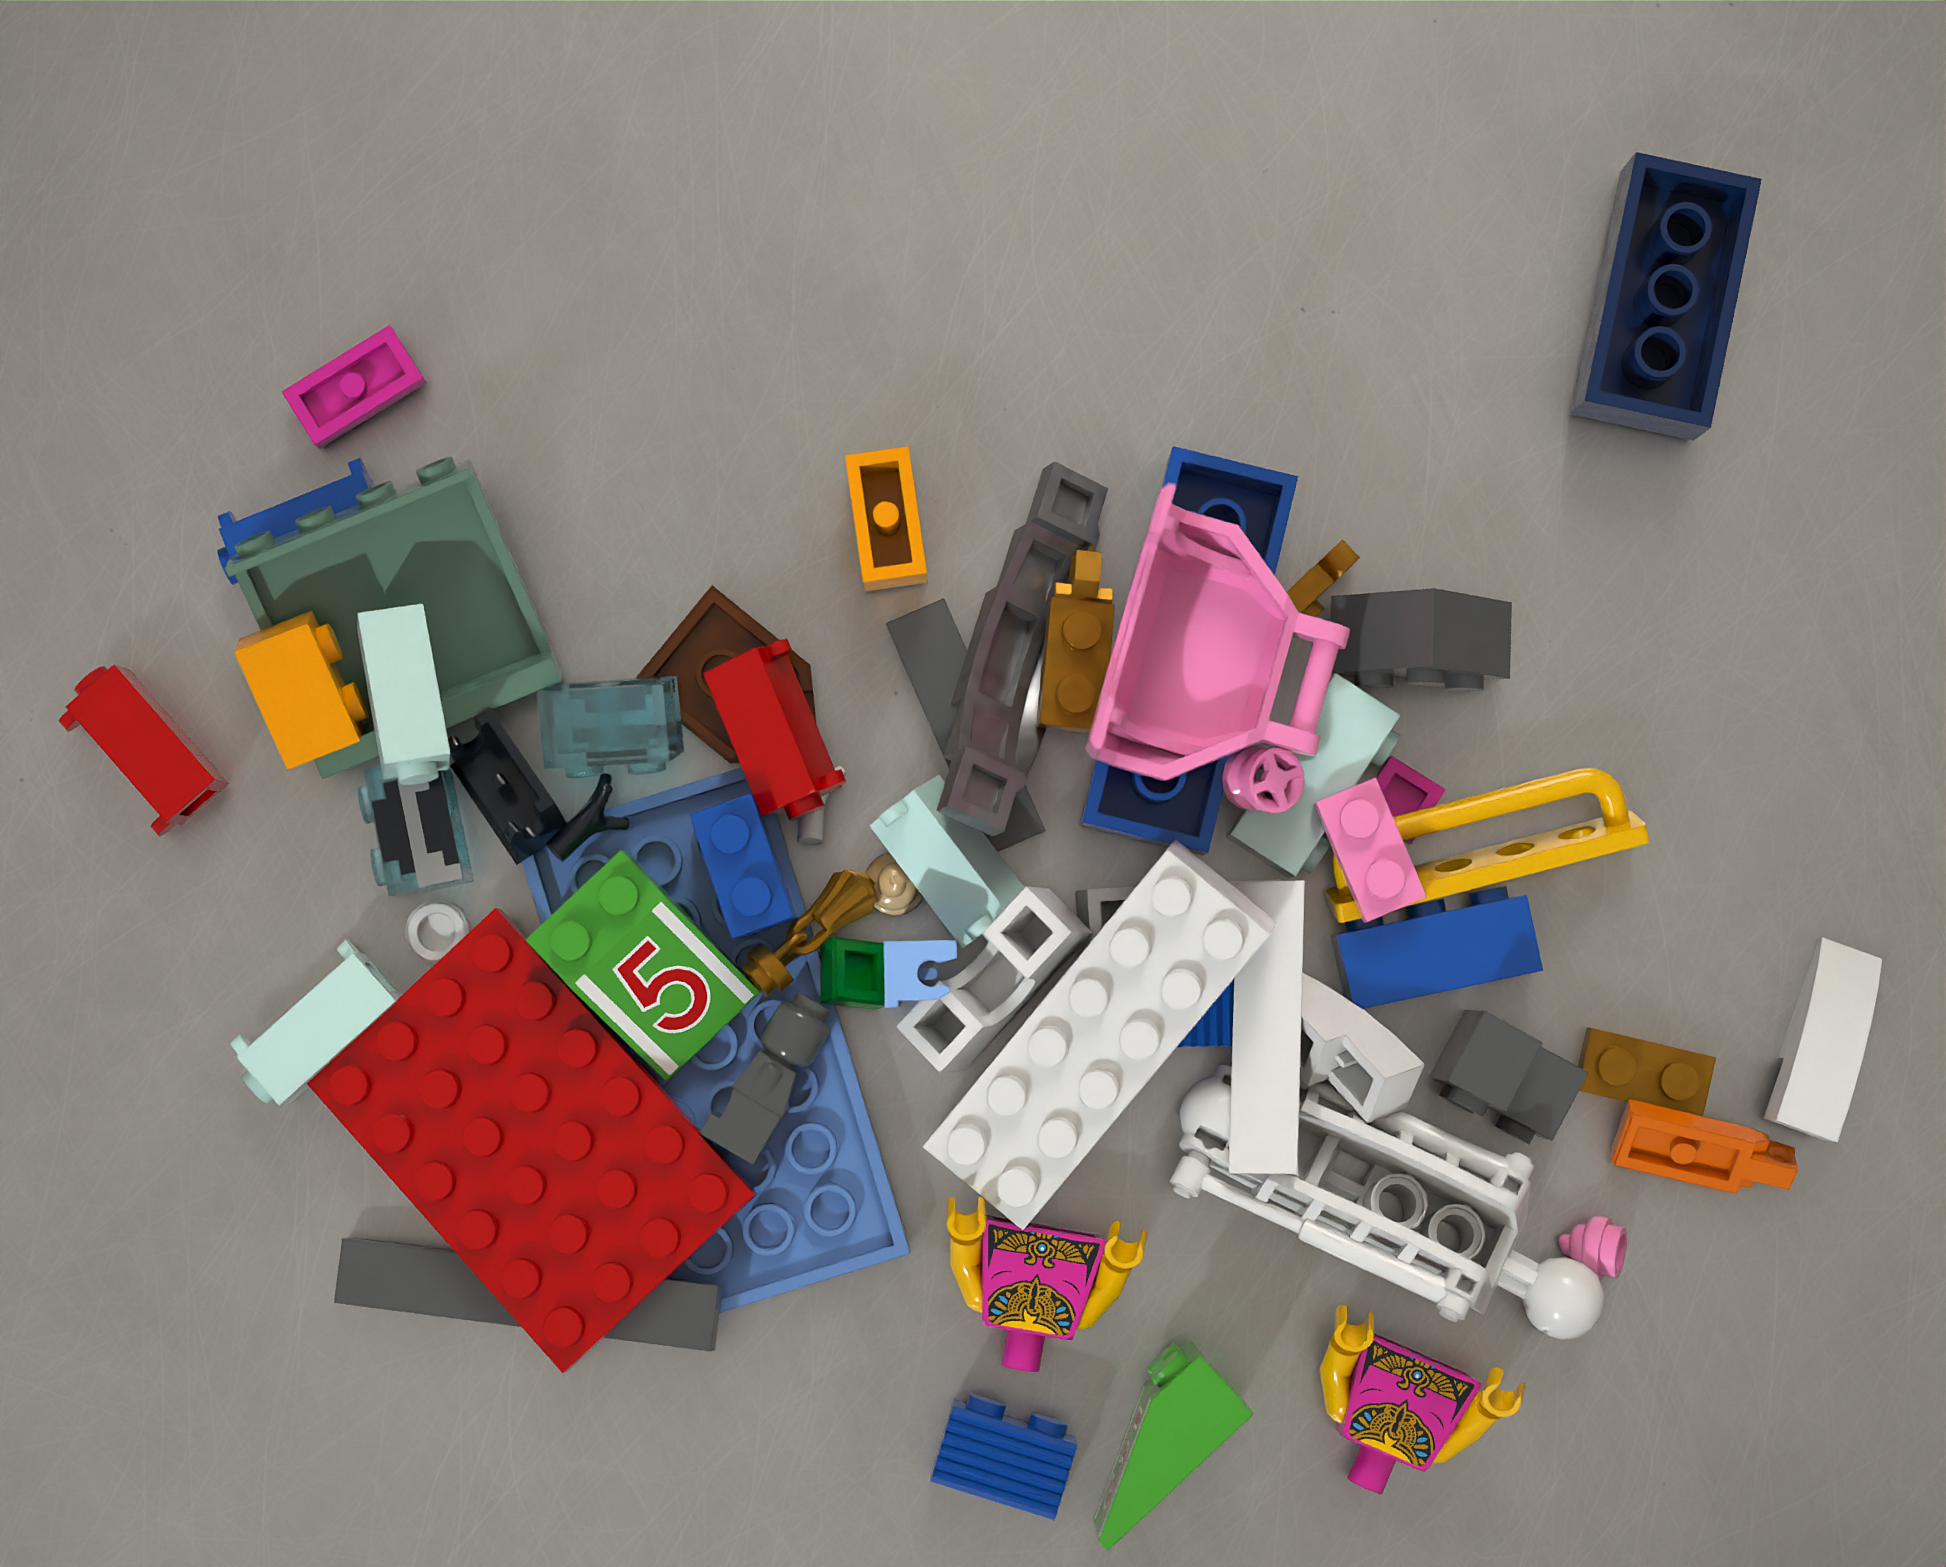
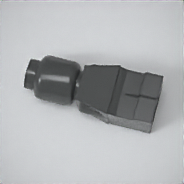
[700,991,831,1165]

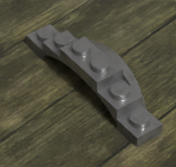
[936,461,1108,836]

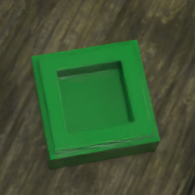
[820,936,885,1010]

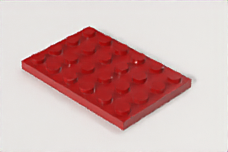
[307,908,758,1373]

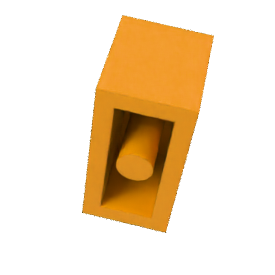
[845,446,928,592]
[234,610,369,770]

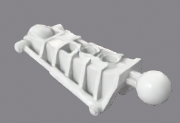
[1169,1057,1605,1340]

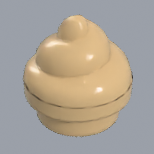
[866,852,924,916]

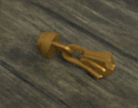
[741,869,877,996]

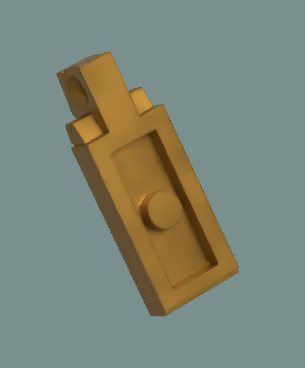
[1037,550,1115,733]

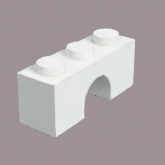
[896,886,1093,1073]

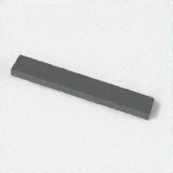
[334,1237,723,1352]

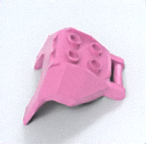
[1086,483,1351,781]

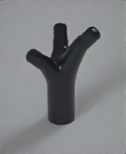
[545,773,630,862]

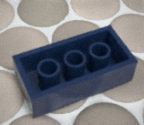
[1570,152,1762,441]

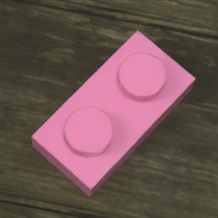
[1314,777,1427,923]

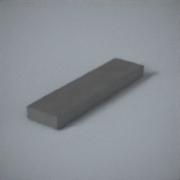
[886,598,1046,852]

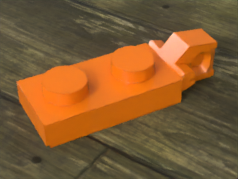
[1610,1099,1798,1194]

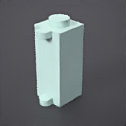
[357,603,450,785]
[869,775,1025,949]
[230,939,402,1106]

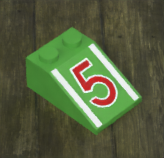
[525,850,761,1081]
[1093,1340,1254,1551]

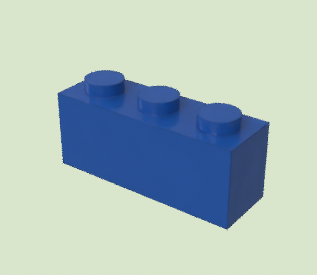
[1330,886,1544,1009]

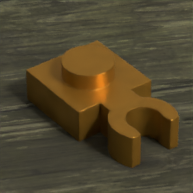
[1287,539,1360,617]

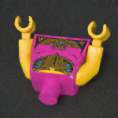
[947,1197,1148,1372]
[1319,1305,1526,1494]

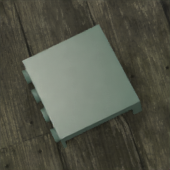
[225,456,562,779]

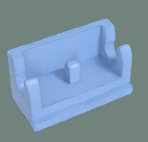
[884,940,957,1007]

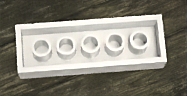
[923,840,1277,1230]

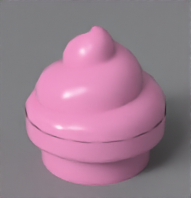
[1558,1216,1627,1281]

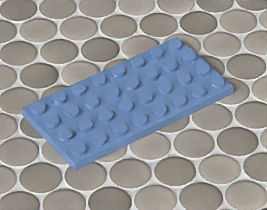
[522,767,911,1313]

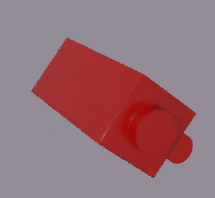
[703,638,847,821]
[59,664,229,837]

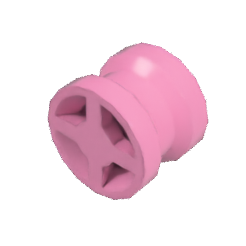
[1222,746,1305,813]

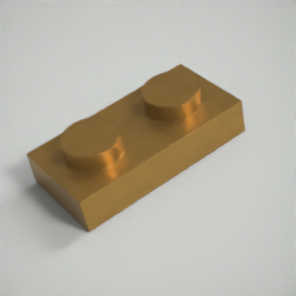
[1578,1027,1716,1116]

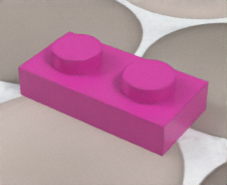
[282,325,427,449]

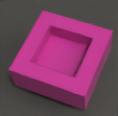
[1376,755,1446,844]

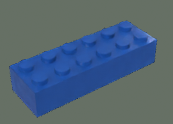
[1079,446,1298,856]

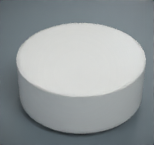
[405,900,472,964]

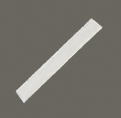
[1229,881,1305,1174]

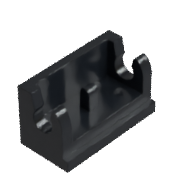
[448,707,567,865]

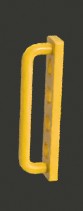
[1325,768,1650,923]

